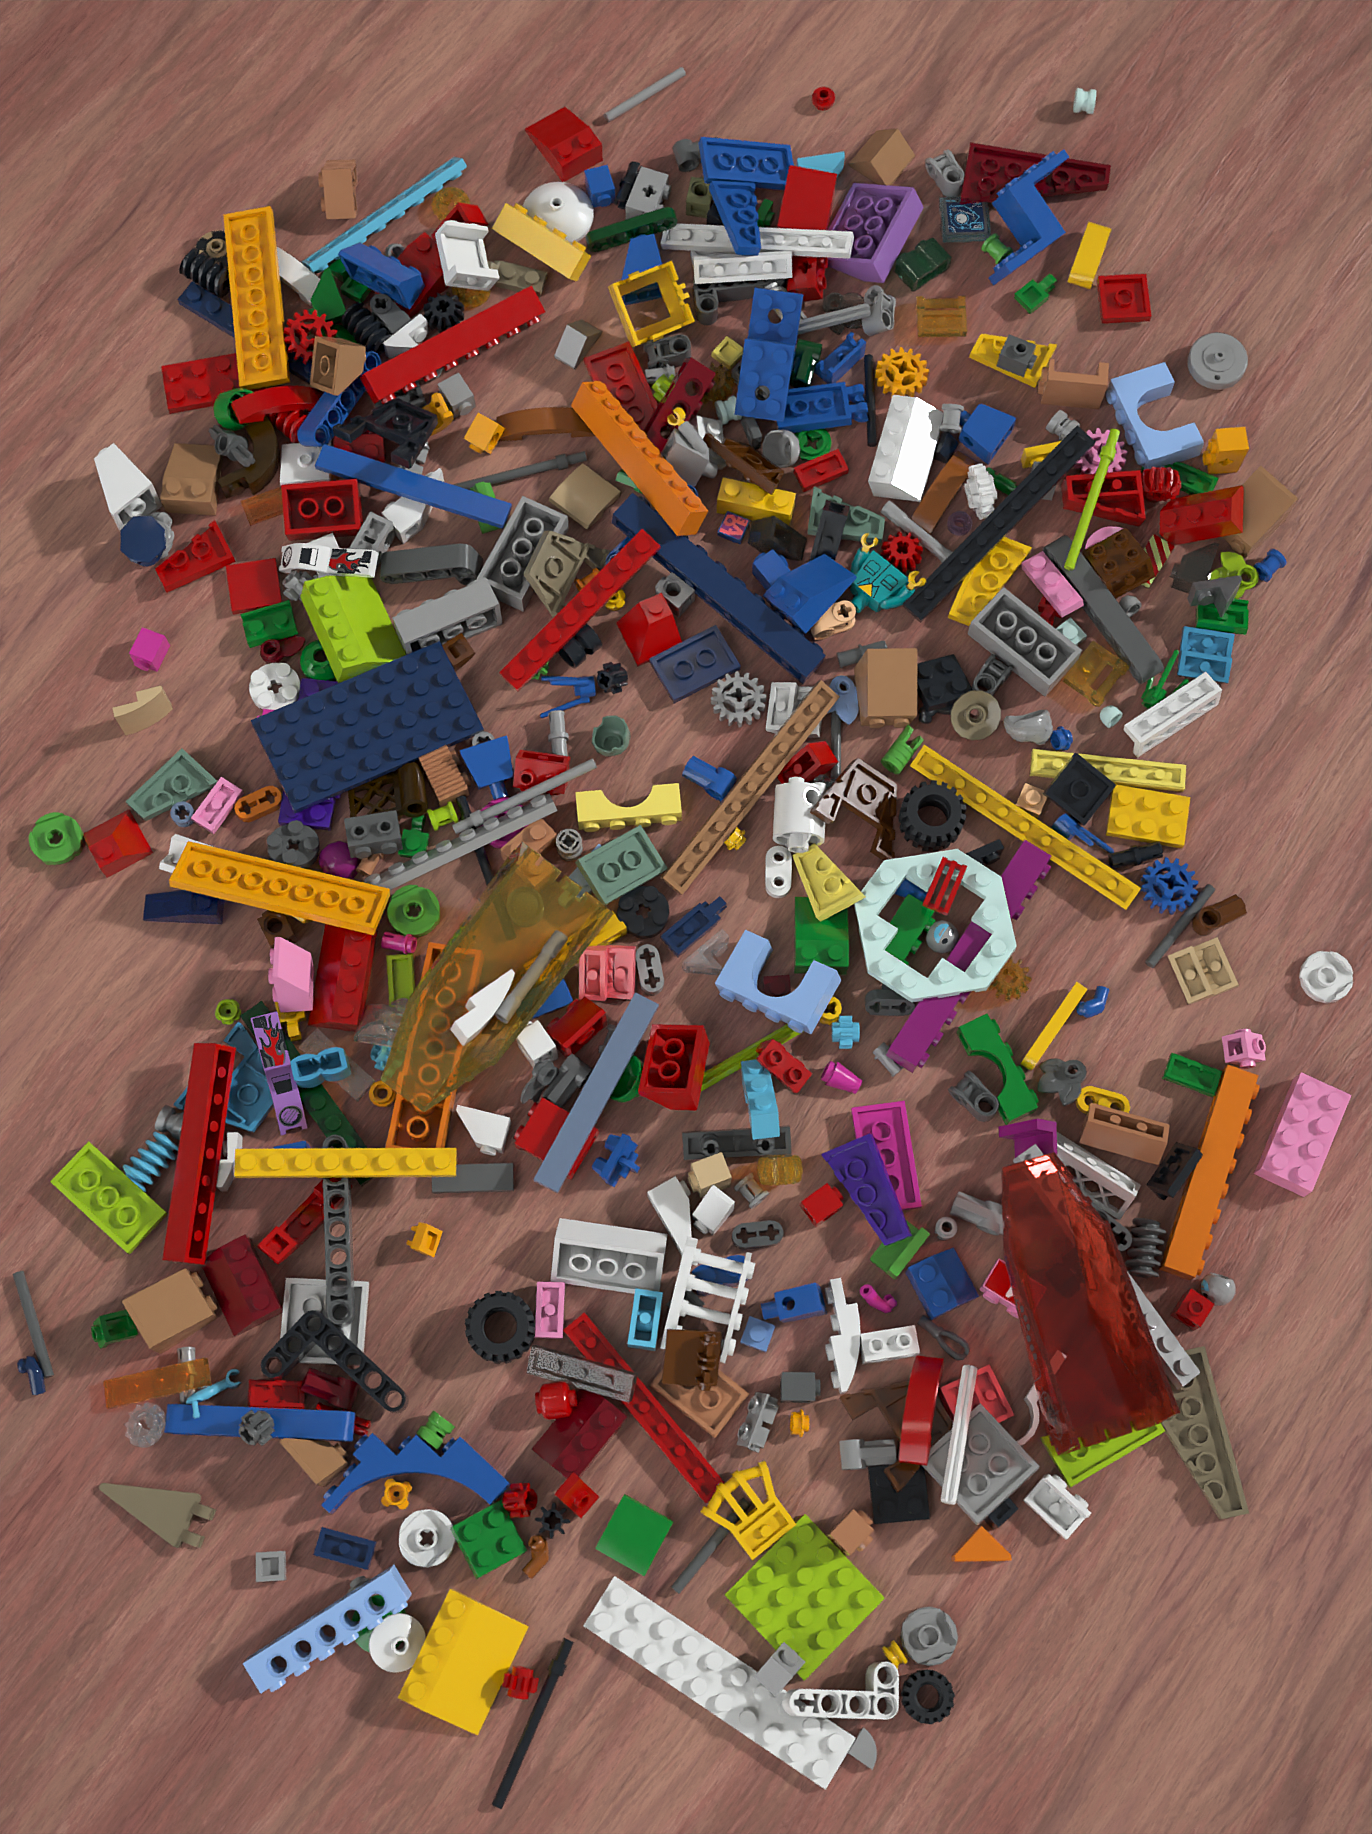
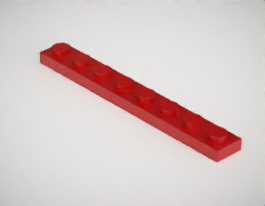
[499,529,661,692]
[563,1312,725,1504]

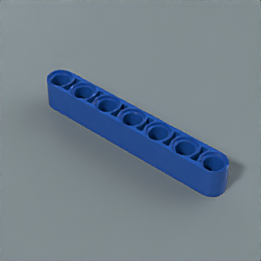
[164,1404,355,1442]

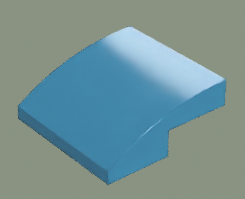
[1177,626,1235,683]

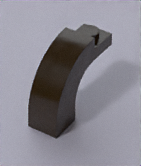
[218,415,280,499]

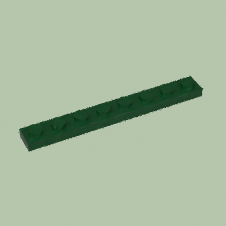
[240,1001,375,1186]

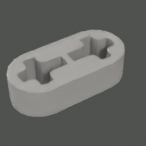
[636,944,664,995]

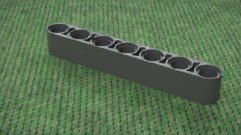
[1043,535,1164,684]
[322,1135,355,1328]

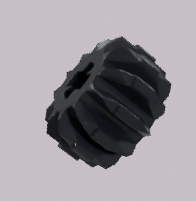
[423,291,465,333]

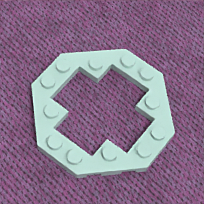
[854,849,1017,1002]

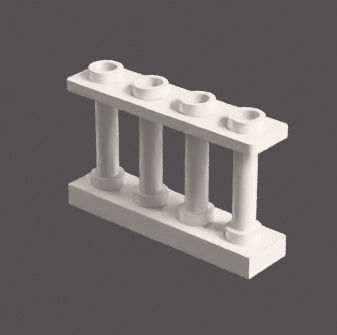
[660,1236,755,1363]

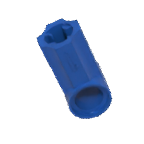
[682,756,737,801]

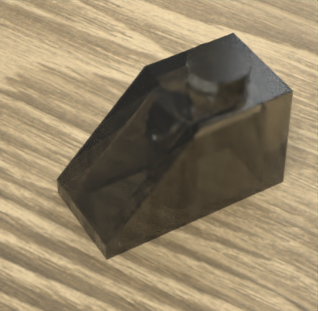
[748,516,807,561]
[1169,542,1219,594]

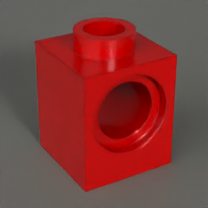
[800,1183,844,1228]
[1171,1289,1215,1331]

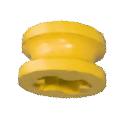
[882,1640,908,1669]

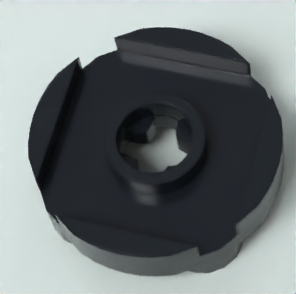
[617,886,669,939]

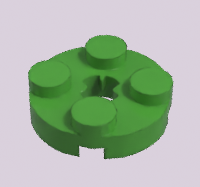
[29,812,84,865]
[387,885,440,938]

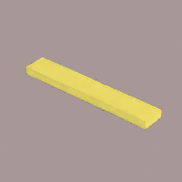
[1030,749,1186,792]

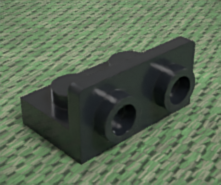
[1146,1142,1203,1200]

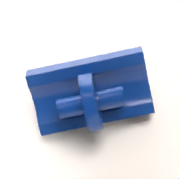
[592,1133,640,1187]

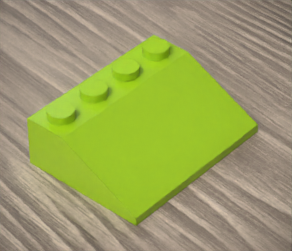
[300,576,406,683]

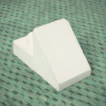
[383,314,429,359]

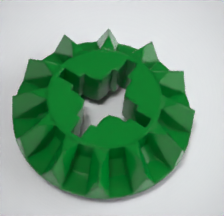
[794,429,832,460]

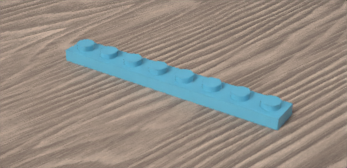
[301,157,467,273]

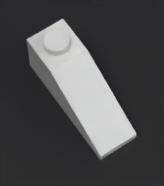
[647,1176,691,1256]

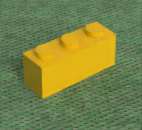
[717,477,796,528]

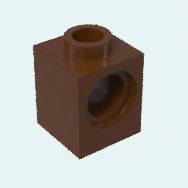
[257,910,298,948]

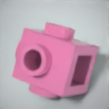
[1222,1029,1266,1069]

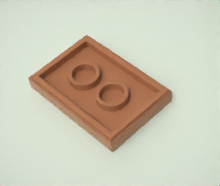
[650,1369,749,1438]

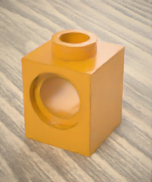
[464,412,505,454]

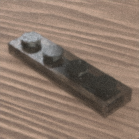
[526,1344,638,1403]

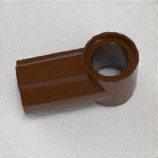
[1192,894,1247,936]

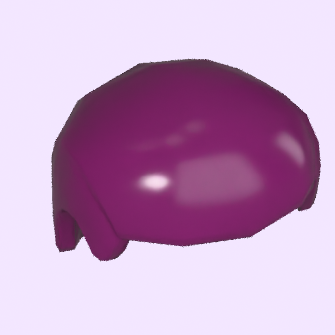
[318,841,361,880]

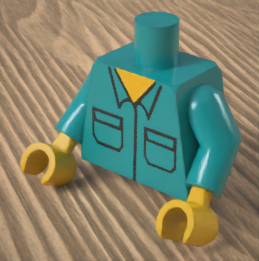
[850,533,926,613]

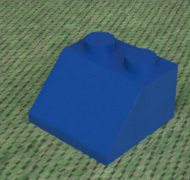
[905,1247,979,1321]

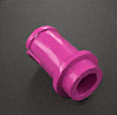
[381,932,417,955]

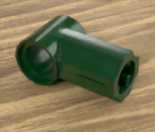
[790,339,823,388]

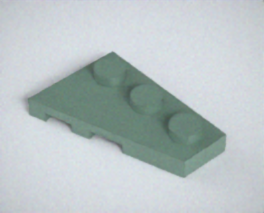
[807,487,885,544]
[125,748,218,822]

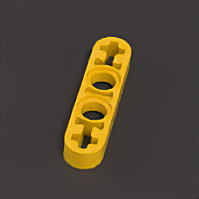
[1020,982,1087,1071]

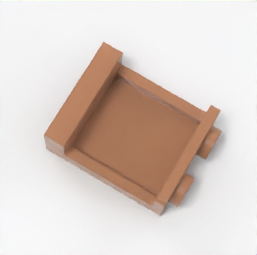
[1037,358,1109,409]

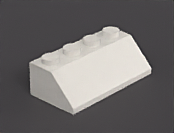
[868,395,943,502]
[551,1218,668,1294]

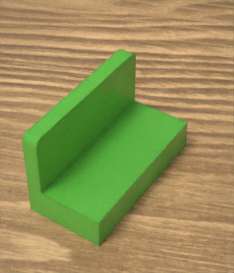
[870,1220,930,1280]

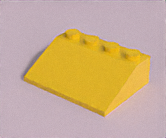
[398,1589,529,1735]

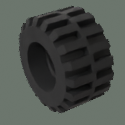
[898,780,966,852]
[465,1291,535,1364]

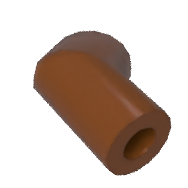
[522,1535,549,1580]

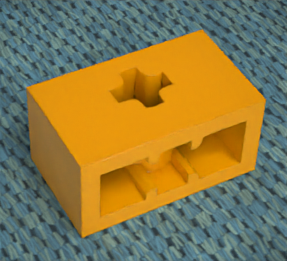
[1202,427,1249,474]

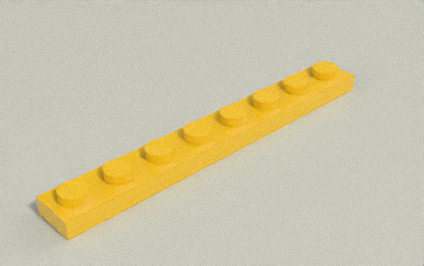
[234,1148,457,1178]

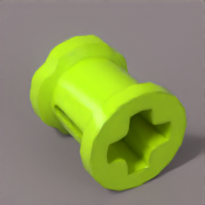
[427,801,459,831]

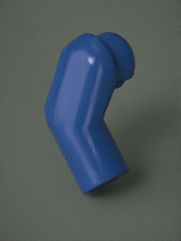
[1076,986,1110,1018]

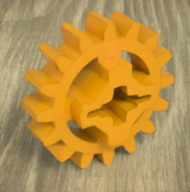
[875,347,929,398]

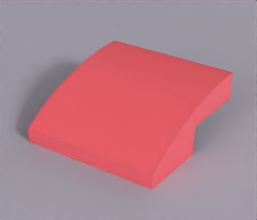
[579,945,636,1001]
[937,1364,1014,1423]

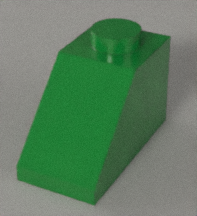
[308,268,346,325]

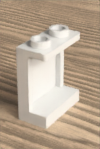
[435,220,499,291]

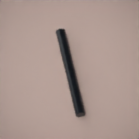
[864,354,877,447]

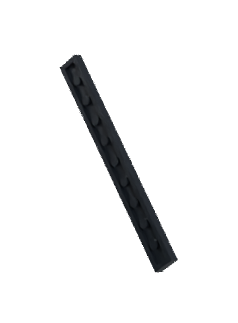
[902,425,1095,623]

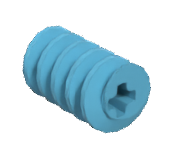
[122,1132,179,1192]

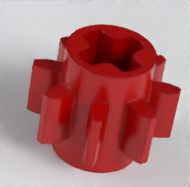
[503,1483,538,1518]
[502,1666,539,1700]

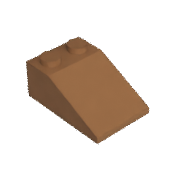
[160,443,224,516]

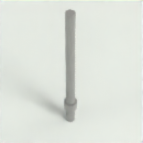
[452,758,597,834]

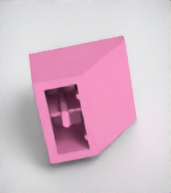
[268,937,315,1013]

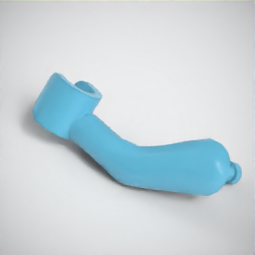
[186,1369,241,1419]

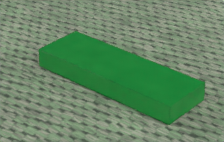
[1141,461,1219,495]

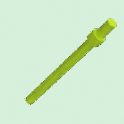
[1064,429,1120,570]

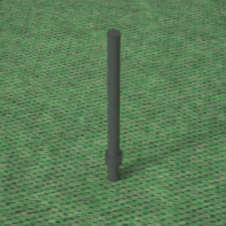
[453,451,587,490]

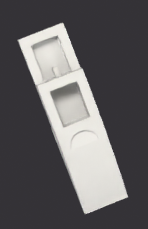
[825,1278,860,1394]

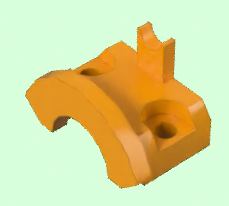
[422,392,454,436]

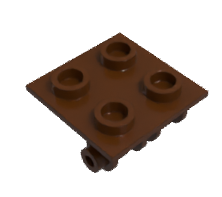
[662,1329,722,1391]

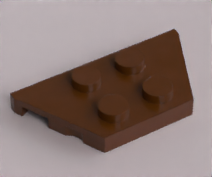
[703,433,785,495]

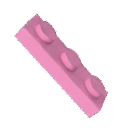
[1021,551,1084,617]

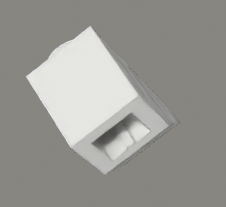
[382,468,444,544]

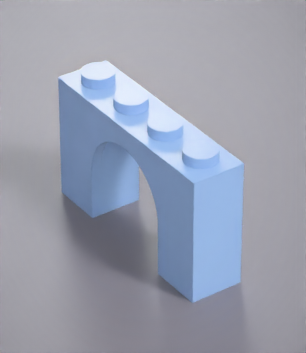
[1106,362,1204,470]
[715,930,841,1034]

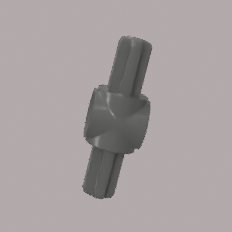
[208,424,255,467]

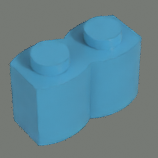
[290,1047,351,1088]

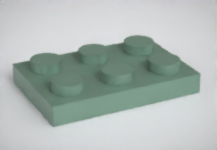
[575,825,668,907]

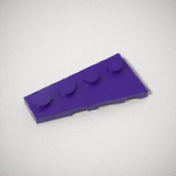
[821,1134,912,1246]

